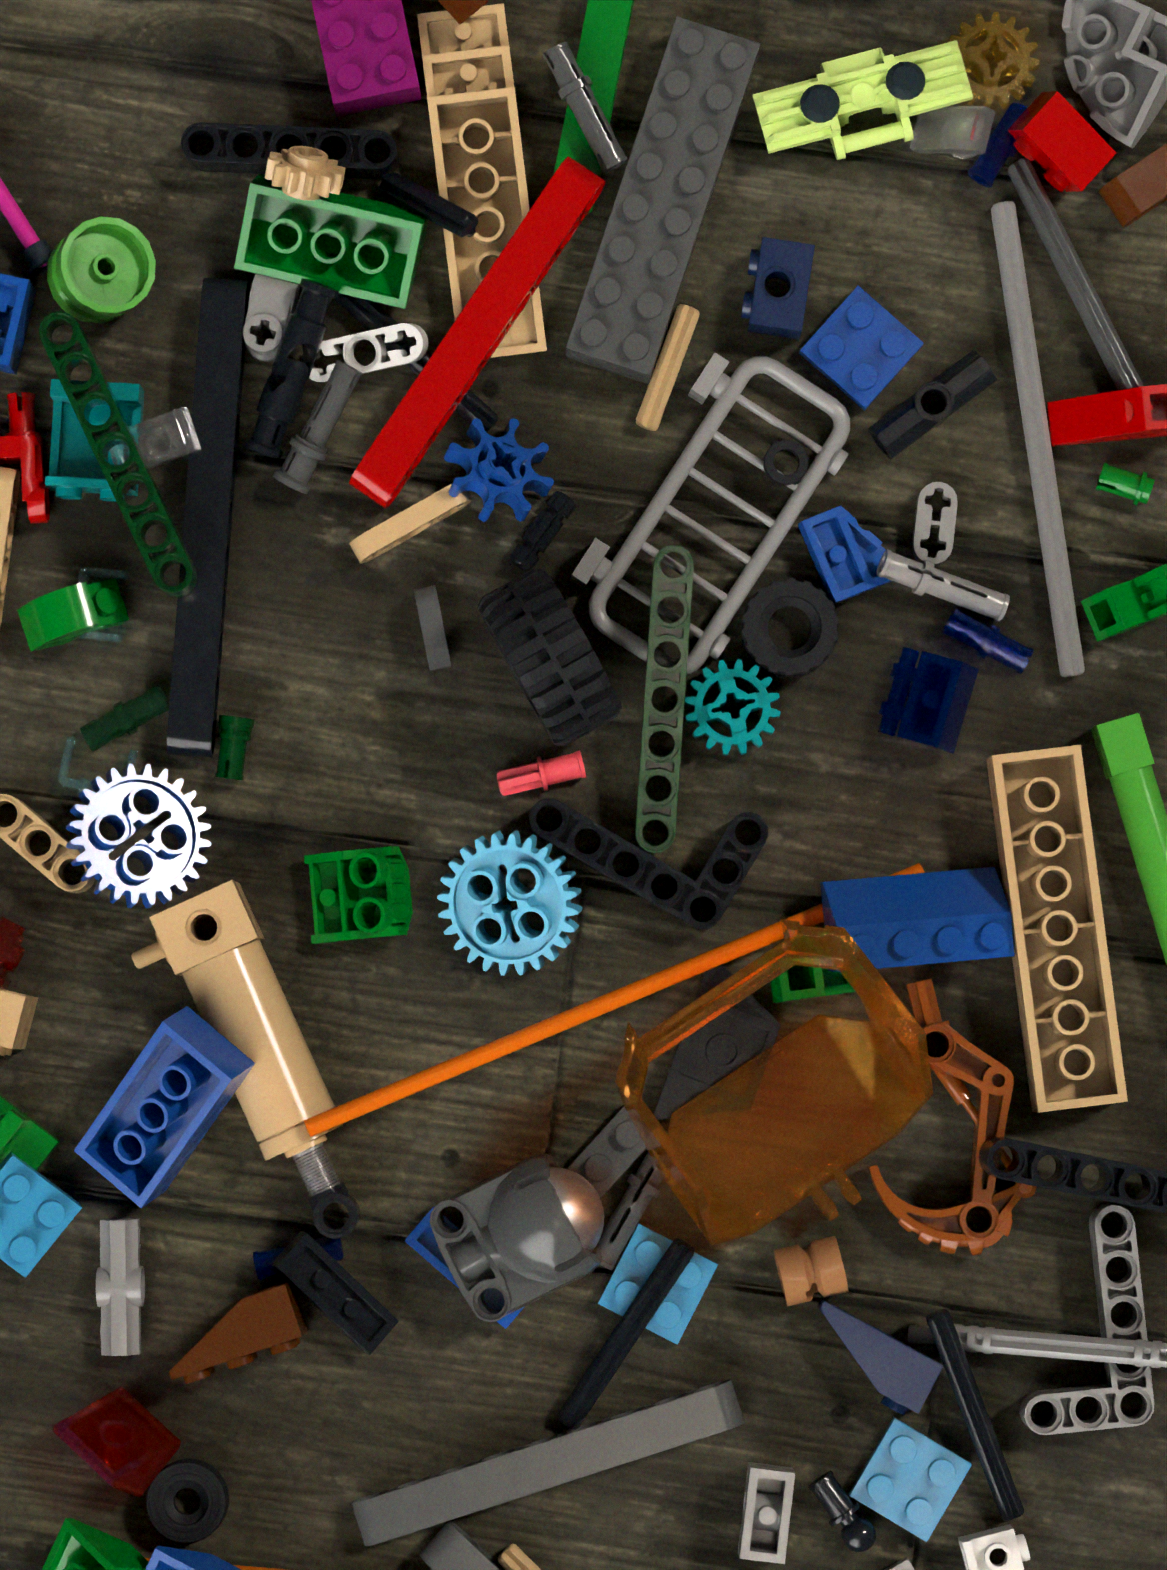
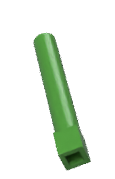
[1091,713,1167,965]

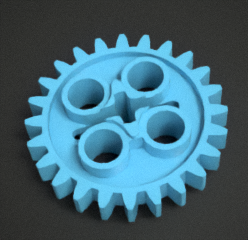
[437,830,582,976]

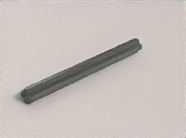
[1008,158,1143,390]

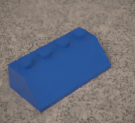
[820,867,1015,972]

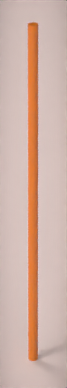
[303,863,925,1137]

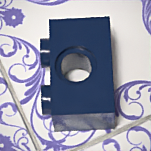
[741,237,815,339]

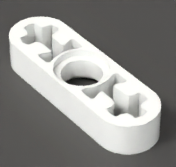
[301,323,428,382]

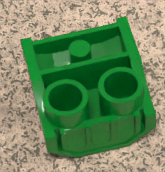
[304,846,413,944]

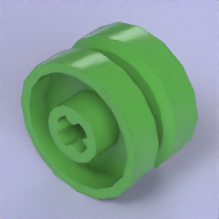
[47,216,156,324]

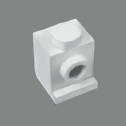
[958,1524,1030,1570]

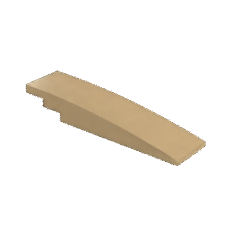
[417,3,547,358]

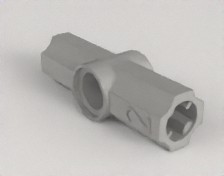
[96,1218,145,1356]

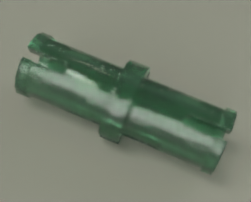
[80,685,169,752]

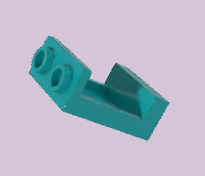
[45,379,145,502]

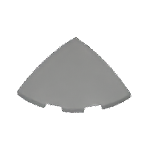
[1062,0,1167,149]

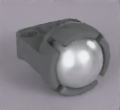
[430,1154,604,1322]

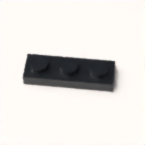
[271,1231,399,1355]

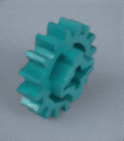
[685,659,781,756]

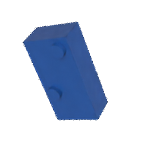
[74,1006,255,1208]

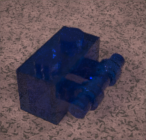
[878,647,979,754]

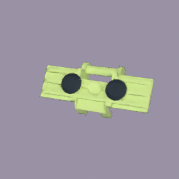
[753,40,973,160]

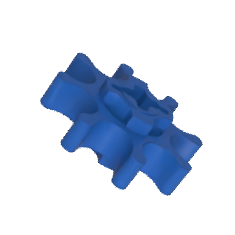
[444,418,554,522]

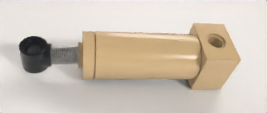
[131,880,360,1239]

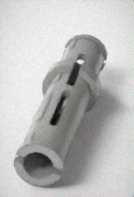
[876,549,1010,622]

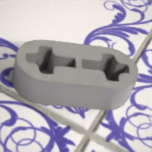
[912,482,958,567]

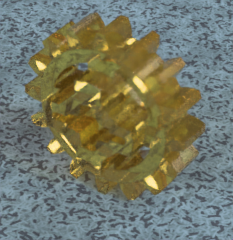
[948,12,1040,110]

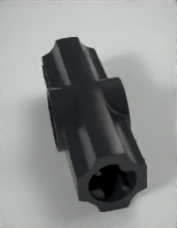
[868,350,997,460]

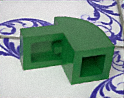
[1081,564,1167,642]
[17,578,129,652]
[767,951,857,1003]

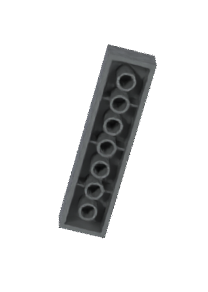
[566,16,761,385]

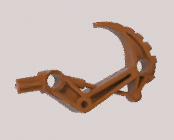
[867,978,1037,1256]

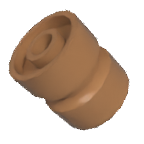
[774,1235,849,1307]

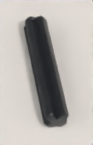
[378,172,478,237]

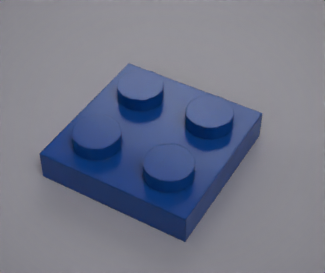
[799,286,924,411]

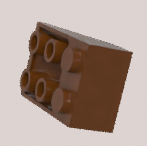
[169,1280,308,1384]

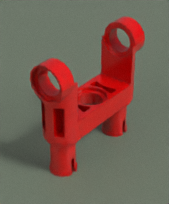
[0,392,50,523]

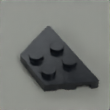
[652,964,781,1120]

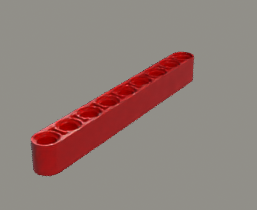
[349,156,606,509]

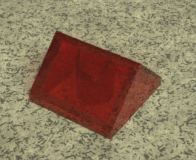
[53,1386,181,1498]

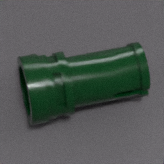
[215,715,255,780]

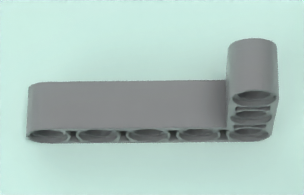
[1019,1203,1154,1435]

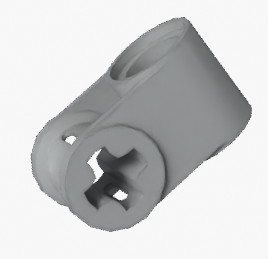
[243,274,300,362]

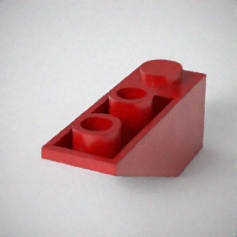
[1047,384,1167,447]

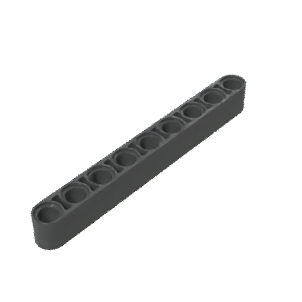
[351,1379,745,1546]

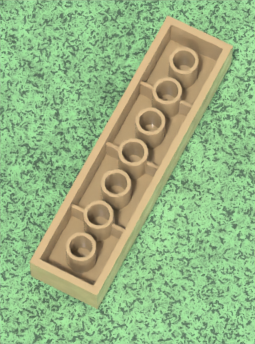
[986,745,1128,1113]

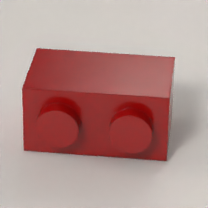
[1007,91,1116,192]

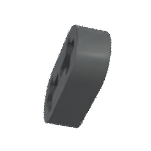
[414,585,452,671]

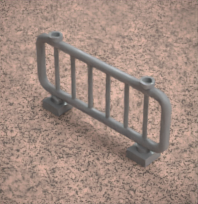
[570,353,850,676]

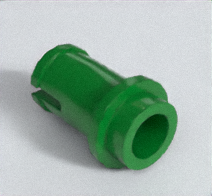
[1096,463,1155,506]

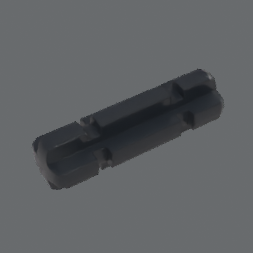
[510,491,576,572]

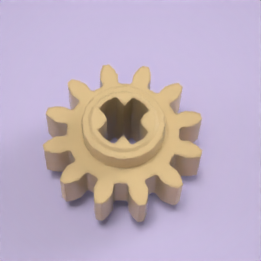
[264,146,346,200]

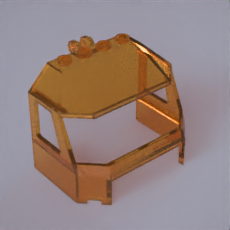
[616,919,934,1246]

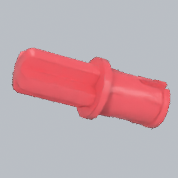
[496,750,587,796]

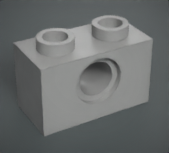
[738,1462,795,1564]

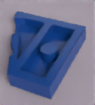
[798,506,892,604]

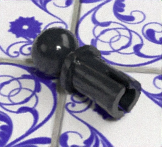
[808,1470,876,1552]

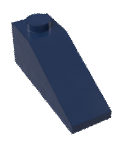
[817,1298,944,1415]

